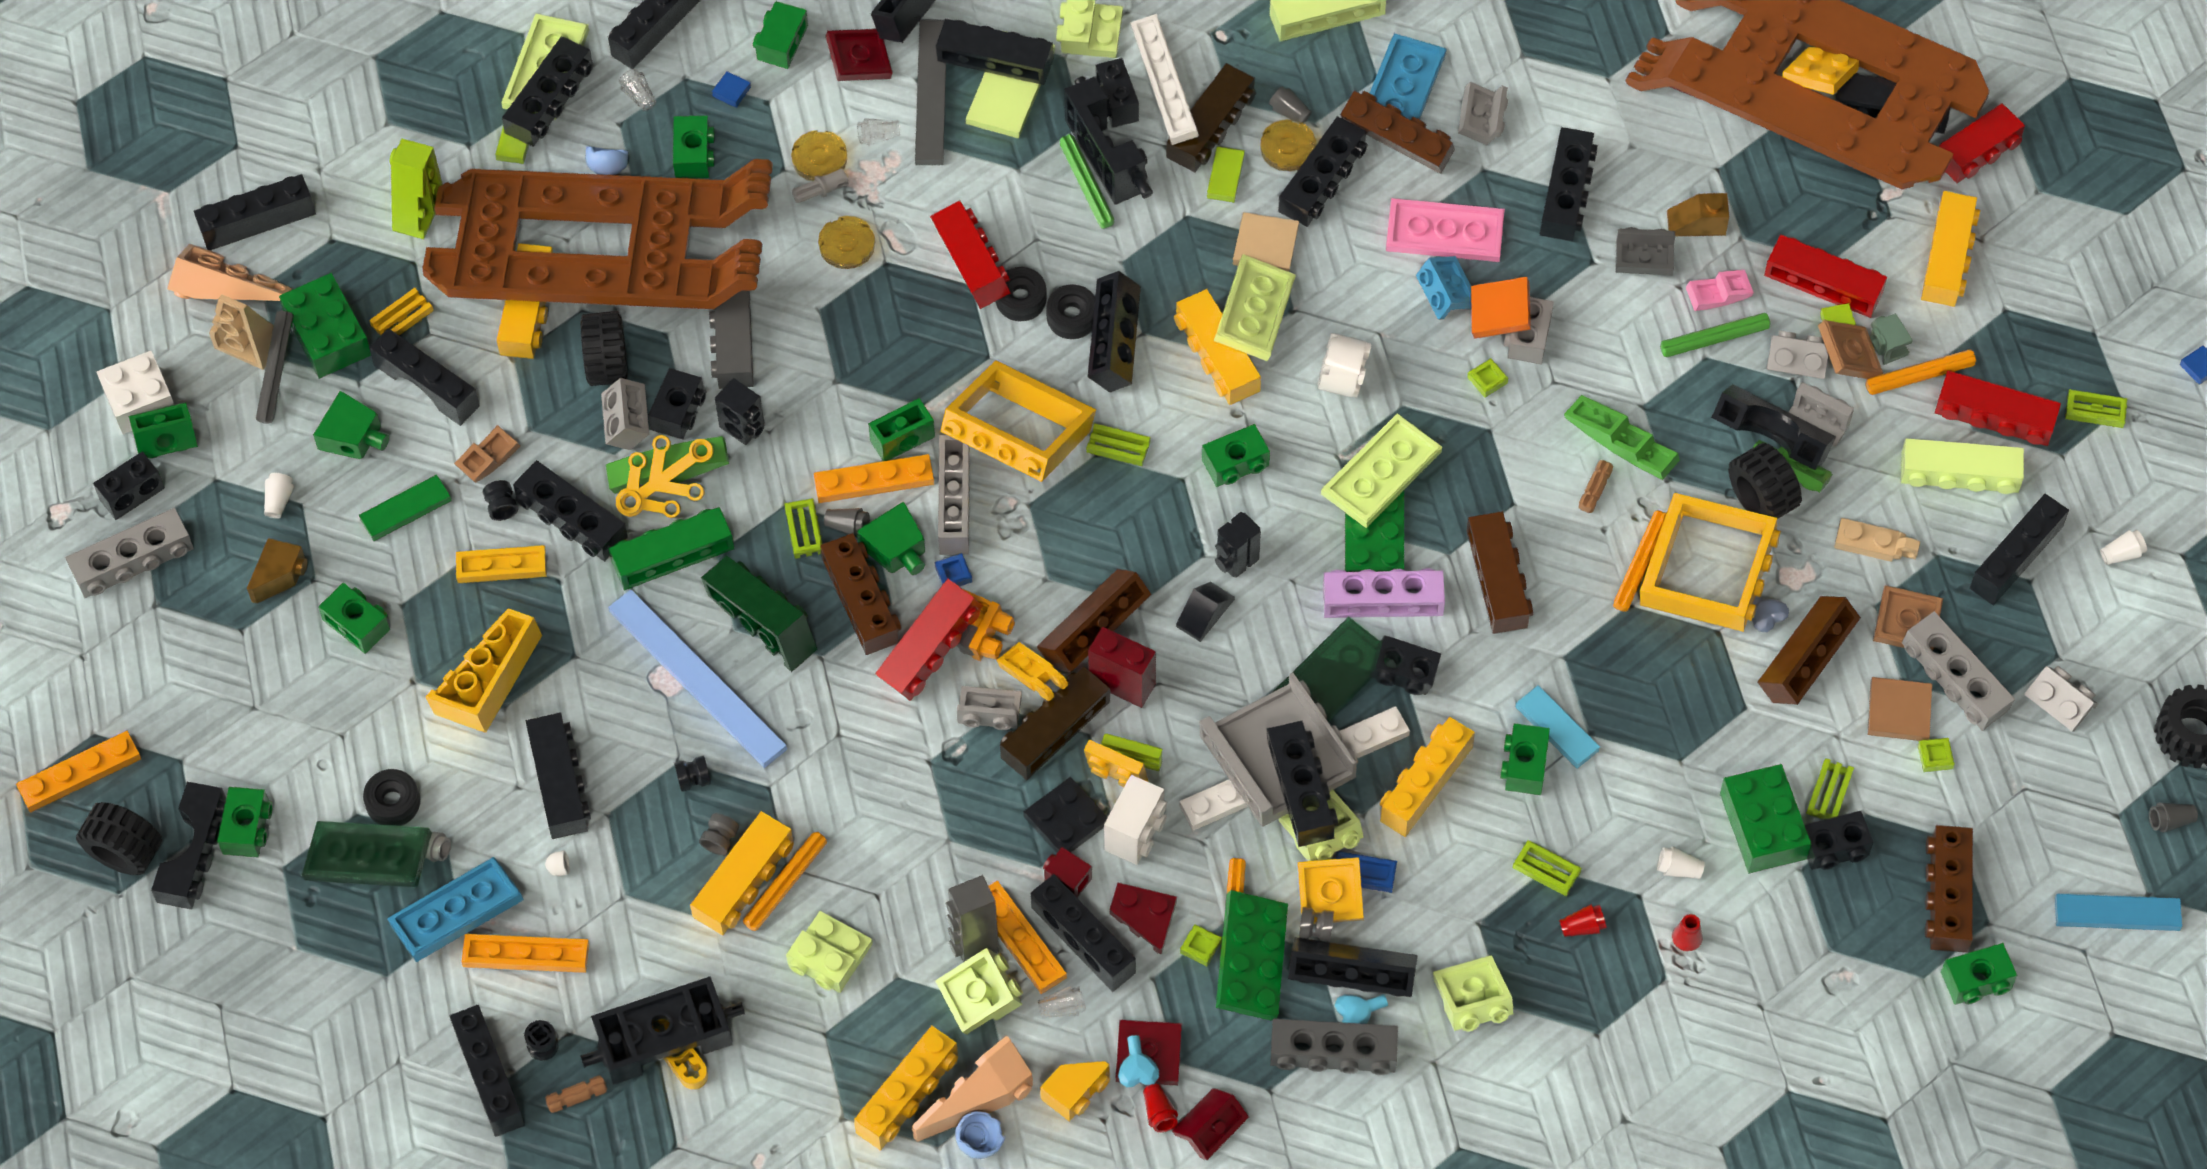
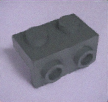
[1615,227,1675,275]

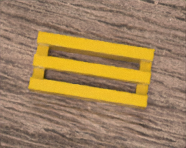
[369,288,434,336]

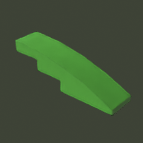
[1564,395,1680,480]
[605,436,729,494]

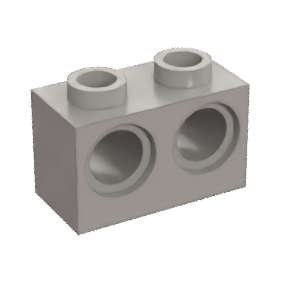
[1504,297,1554,365]
[601,378,649,450]

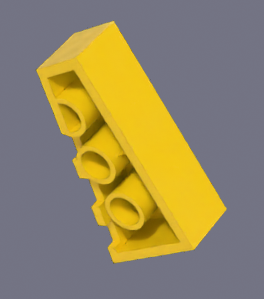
[425,608,542,733]

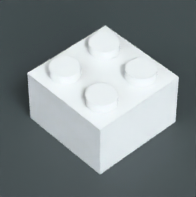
[97,350,174,435]
[1104,775,1167,865]

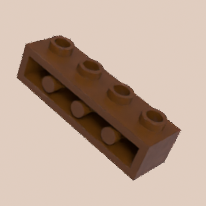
[1340,91,1455,174]
[1466,511,1533,634]
[820,533,902,655]
[1037,569,1152,673]
[1757,596,1861,705]
[1925,825,1973,953]

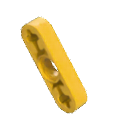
[652,1019,708,1090]

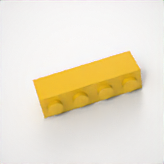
[1921,191,1980,307]
[496,243,553,359]
[1174,289,1261,405]
[690,811,794,936]

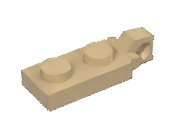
[1834,518,1920,562]

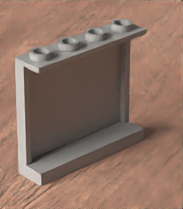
[1199,672,1358,827]

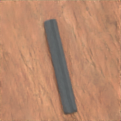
[256,311,293,424]

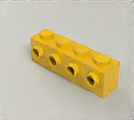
[1379,716,1475,837]
[854,1026,958,1151]

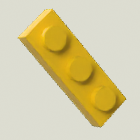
[456,545,547,583]

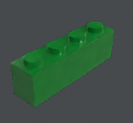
[609,507,734,591]

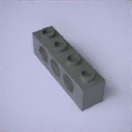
[1270,1019,1398,1075]

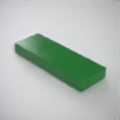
[359,474,452,542]

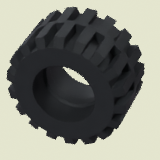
[580,311,628,386]
[1728,443,1802,519]
[2154,684,2207,768]
[76,802,163,875]

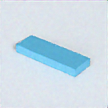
[1515,685,1600,769]

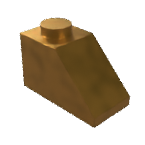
[1667,193,1729,236]
[247,538,307,603]

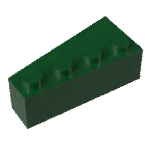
[701,556,817,672]

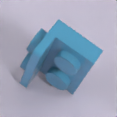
[1416,256,1472,319]

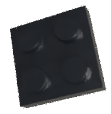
[1023,776,1108,853]

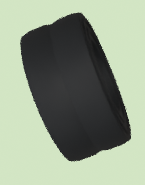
[995,267,1047,322]
[1046,284,1095,339]
[363,769,420,827]

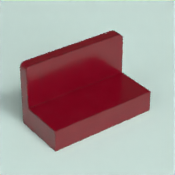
[1172,1088,1249,1160]

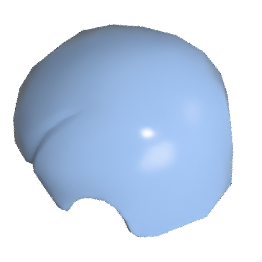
[585,146,628,175]
[955,1111,1005,1159]

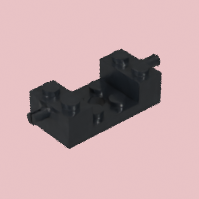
[1064,76,1153,205]
[580,976,745,1085]

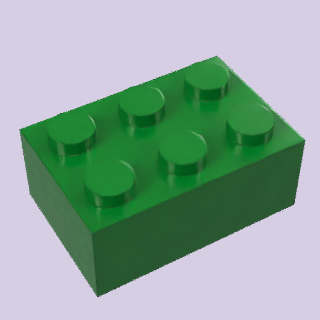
[279,273,371,379]
[1720,764,1811,874]

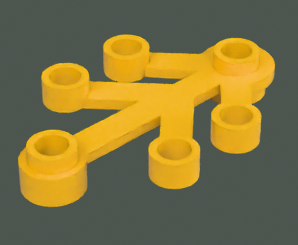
[616,435,714,518]

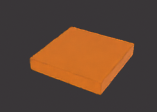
[1471,277,1531,339]

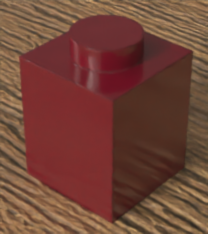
[1043,847,1092,898]

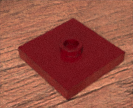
[826,29,893,81]
[1116,1020,1182,1086]

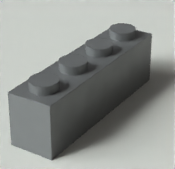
[709,290,754,389]
[945,875,999,963]

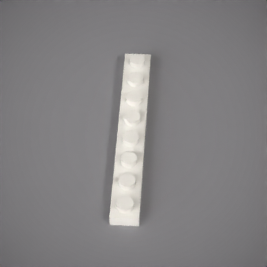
[1179,706,1410,831]

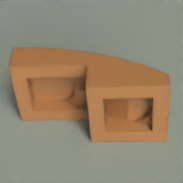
[454,425,520,483]

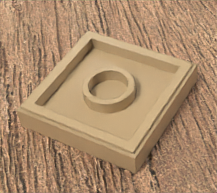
[1233,212,1299,272]

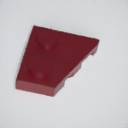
[1110,882,1177,954]

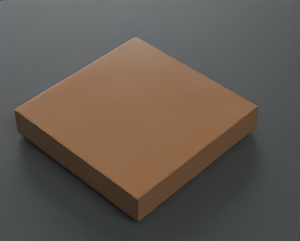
[1818,320,1883,379]
[1873,585,1943,651]
[1867,677,1932,741]

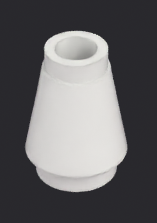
[264,473,294,519]
[2100,530,2147,565]
[1657,846,1705,879]

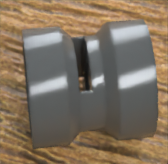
[699,813,739,855]
[1299,907,1334,942]

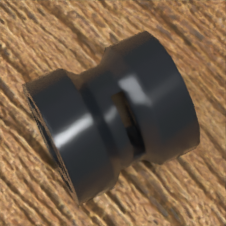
[482,480,518,521]
[674,755,711,792]
[524,1020,559,1061]

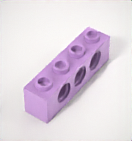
[1323,568,1445,618]

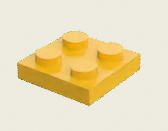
[1783,47,1859,95]
[1084,739,1149,787]
[1298,858,1364,924]

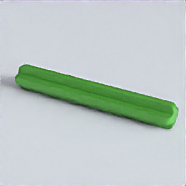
[1060,134,1114,229]
[1660,313,1771,357]

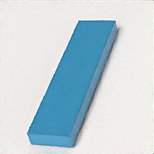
[2055,894,2182,931]

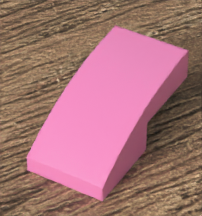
[1686,270,1754,311]

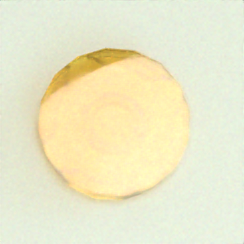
[1260,119,1316,172]
[791,130,848,181]
[818,216,875,269]

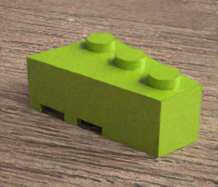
[389,138,443,239]

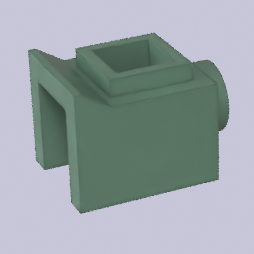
[1870,313,1913,365]

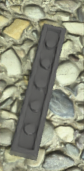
[915,20,946,165]

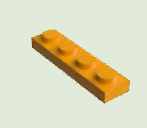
[814,454,934,503]
[16,731,141,813]
[989,880,1067,994]
[461,934,589,973]

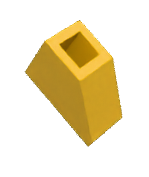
[1040,1061,1110,1122]

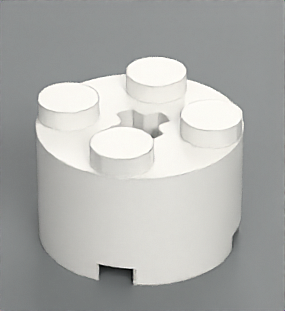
[1318,333,1371,398]

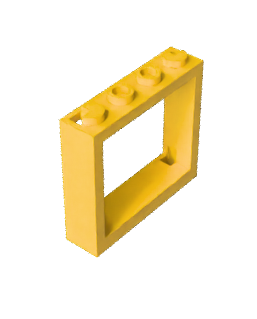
[941,360,1096,482]
[1640,493,1781,632]

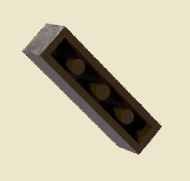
[1166,63,1256,173]
[1000,667,1110,780]

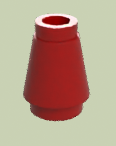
[1559,904,1607,938]
[1672,914,1703,952]
[1143,1084,1178,1133]

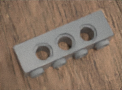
[938,435,970,555]
[65,508,194,598]
[1902,611,2015,731]

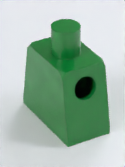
[313,391,389,459]
[857,502,925,575]

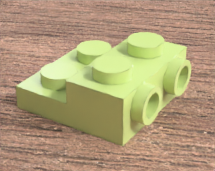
[1056,0,1123,58]
[1279,790,1364,861]
[786,911,873,993]
[936,948,1023,1035]
[1433,955,1513,1032]

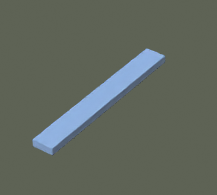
[608,589,787,768]

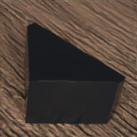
[1176,582,1235,642]

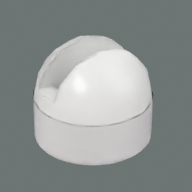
[545,850,570,876]

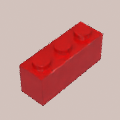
[1938,103,2025,183]

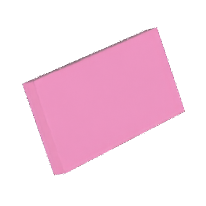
[1386,198,1505,262]

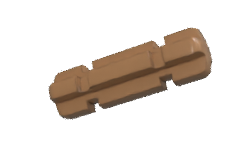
[1579,460,1613,513]
[545,1076,607,1113]

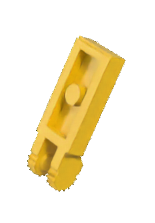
[996,642,1068,701]

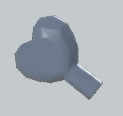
[1752,596,1789,632]

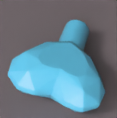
[1335,994,1388,1024]
[1118,1036,1159,1088]

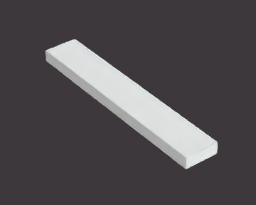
[1130,14,1199,145]

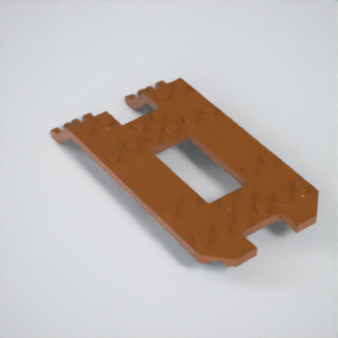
[1625,0,1990,190]
[422,159,773,309]

